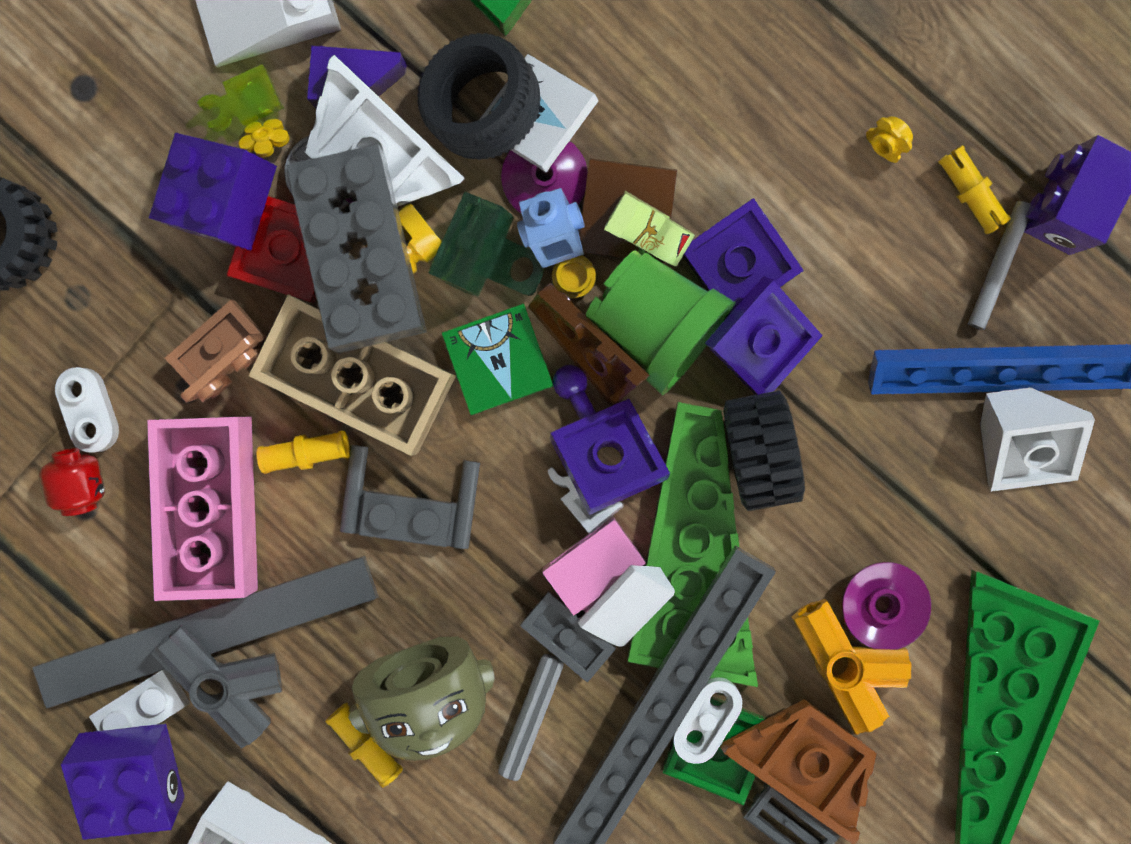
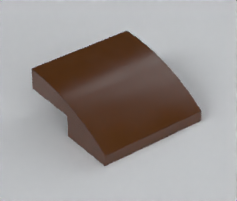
[580,158,677,263]

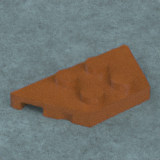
[720,699,877,844]

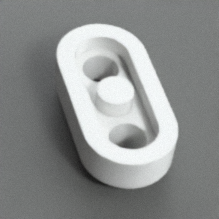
[55,367,119,452]
[673,677,742,764]

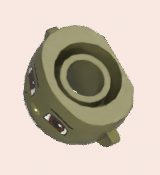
[349,636,494,761]

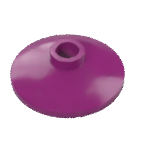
[501,141,588,214]
[842,562,931,650]

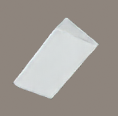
[578,565,675,647]

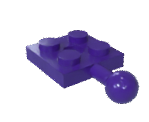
[550,365,670,515]

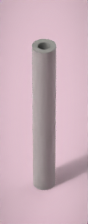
[968,201,1031,330]

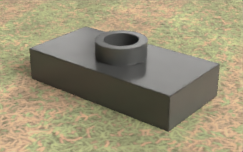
[520,590,616,683]

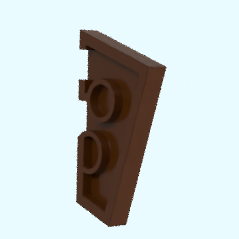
[528,283,650,406]

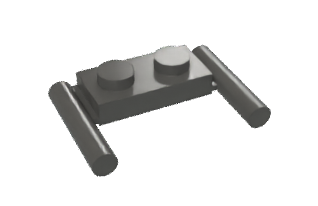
[340,445,480,549]

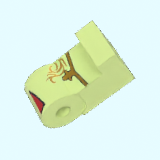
[604,191,695,266]

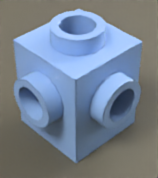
[517,188,585,268]

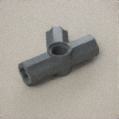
[151,625,282,749]

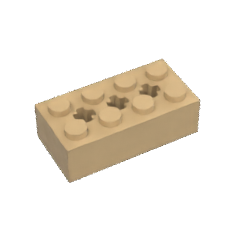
[249,295,456,456]

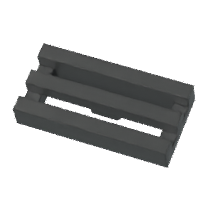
[742,783,840,844]

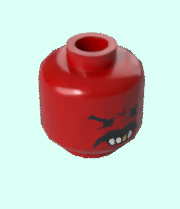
[39,448,105,516]

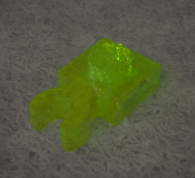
[197,64,284,132]

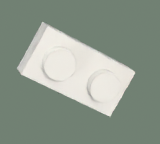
[89,669,190,731]

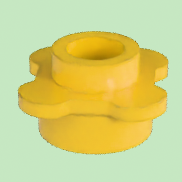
[866,116,913,163]

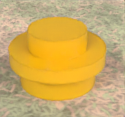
[552,255,596,298]

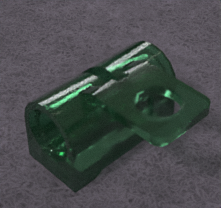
[428,191,546,297]

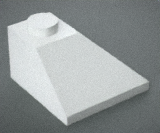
[980,388,1095,491]

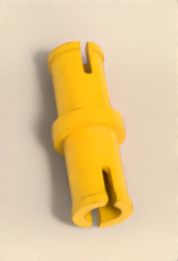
[938,145,1011,234]
[256,430,350,474]
[325,702,403,788]

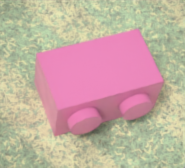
[542,517,646,616]

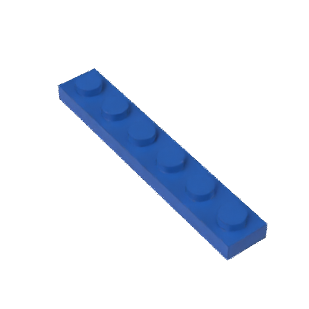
[868,344,1131,395]

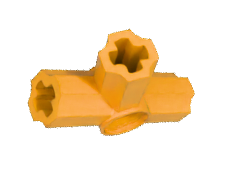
[791,599,911,735]

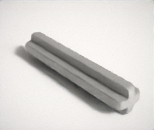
[498,654,564,781]

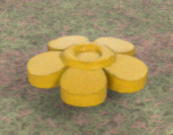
[238,119,290,158]

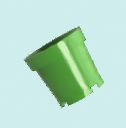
[586,248,735,396]

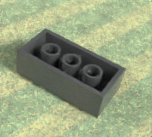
[286,144,427,353]

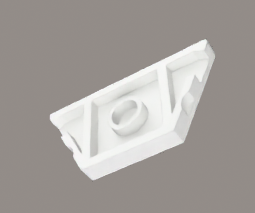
[305,55,465,207]

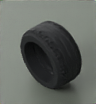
[417,33,541,160]

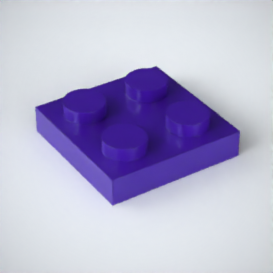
[683,198,804,315]
[705,276,823,395]

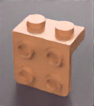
[165,300,267,403]

